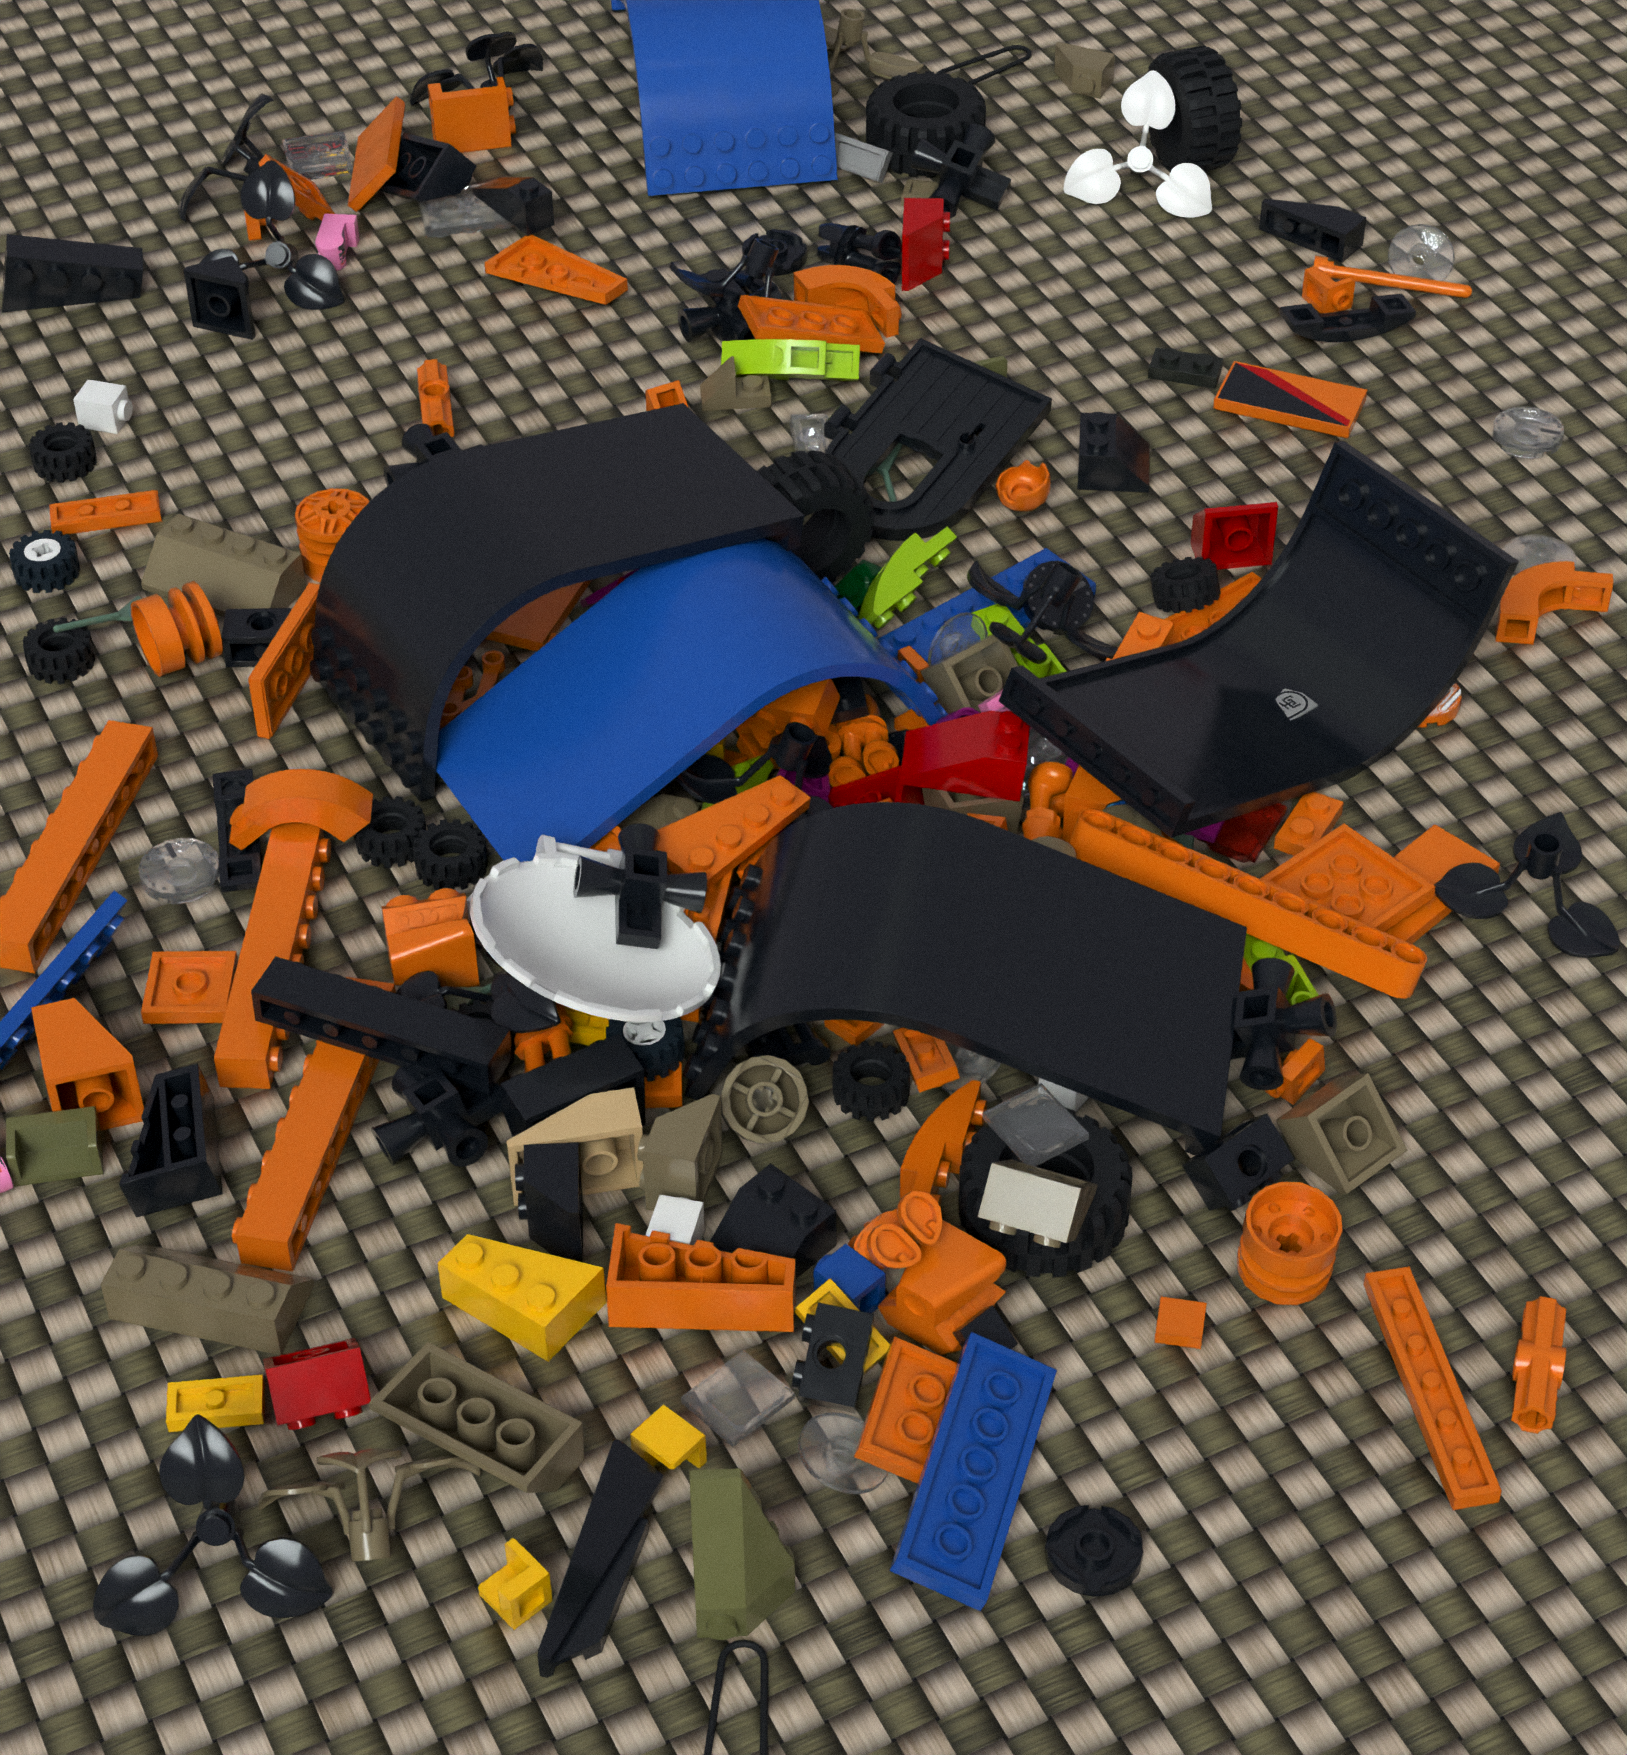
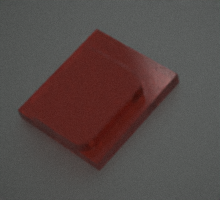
[1197,803,1287,863]

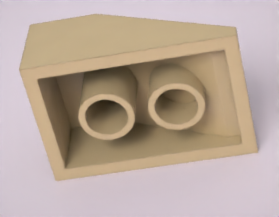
[507,1087,643,1206]

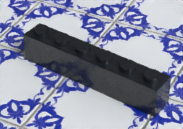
[251,956,512,1095]

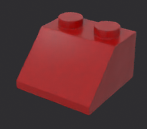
[902,198,950,291]
[1191,502,1278,570]
[263,1338,371,1430]

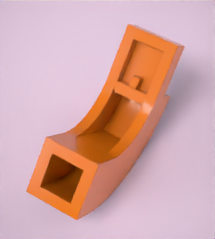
[794,265,902,338]
[1495,561,1613,645]
[229,769,373,850]

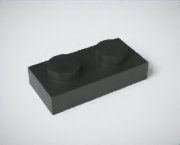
[1148,348,1223,389]

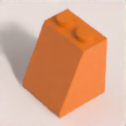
[31,998,144,1131]

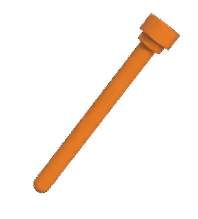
[1313,255,1472,298]

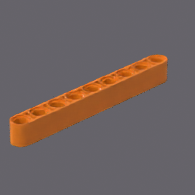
[1069,808,1427,999]

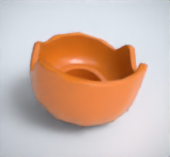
[995,460,1051,512]

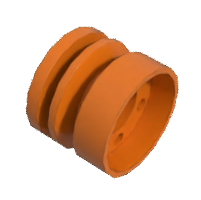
[294,488,369,582]
[131,581,223,677]
[1237,1182,1342,1305]

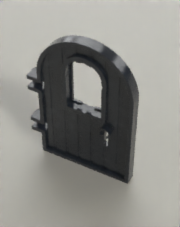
[824,338,1052,541]

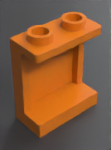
[427,76,516,153]

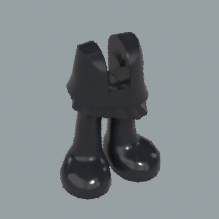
[817,223,902,284]

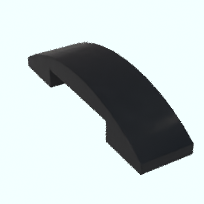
[1279,293,1416,342]
[212,769,262,892]

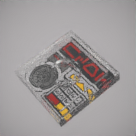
[282,131,353,180]

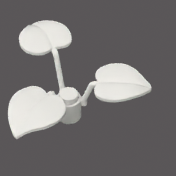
[1063,70,1212,218]

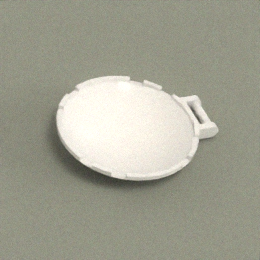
[470,835,721,1022]

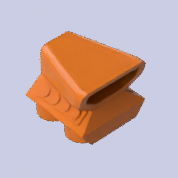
[381,888,480,987]
[877,1219,1006,1356]

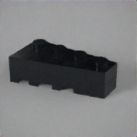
[2,234,143,313]

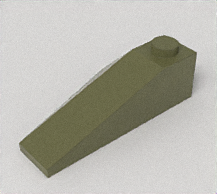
[689,1468,795,1640]

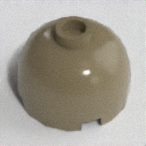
[720,1055,809,1144]

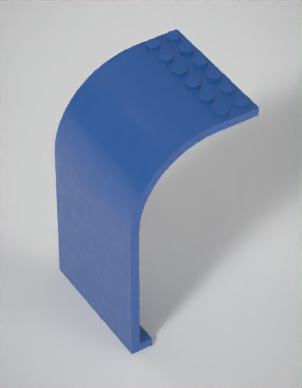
[611,0,838,196]
[436,538,948,862]

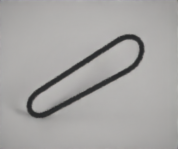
[936,45,1032,85]
[704,1640,768,1755]

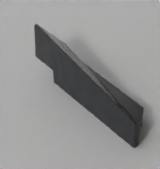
[537,1439,664,1678]

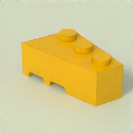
[437,1234,606,1362]

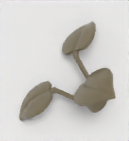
[823,9,924,98]
[258,1448,481,1562]

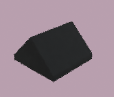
[183,255,256,340]

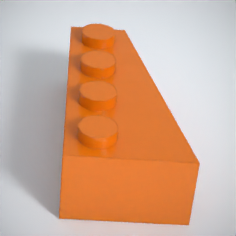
[606,1223,796,1332]

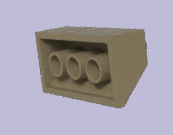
[141,514,306,617]
[100,1244,315,1355]
[369,1342,584,1493]

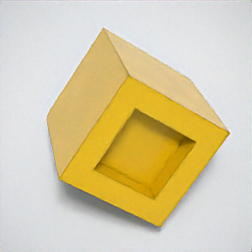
[630,1404,707,1469]
[478,1538,553,1630]

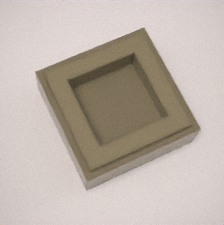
[901,179,939,206]

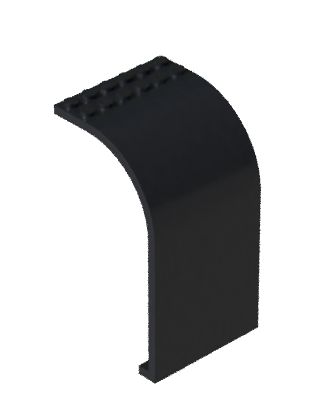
[310,403,805,801]
[999,441,1519,838]
[683,802,1247,1155]

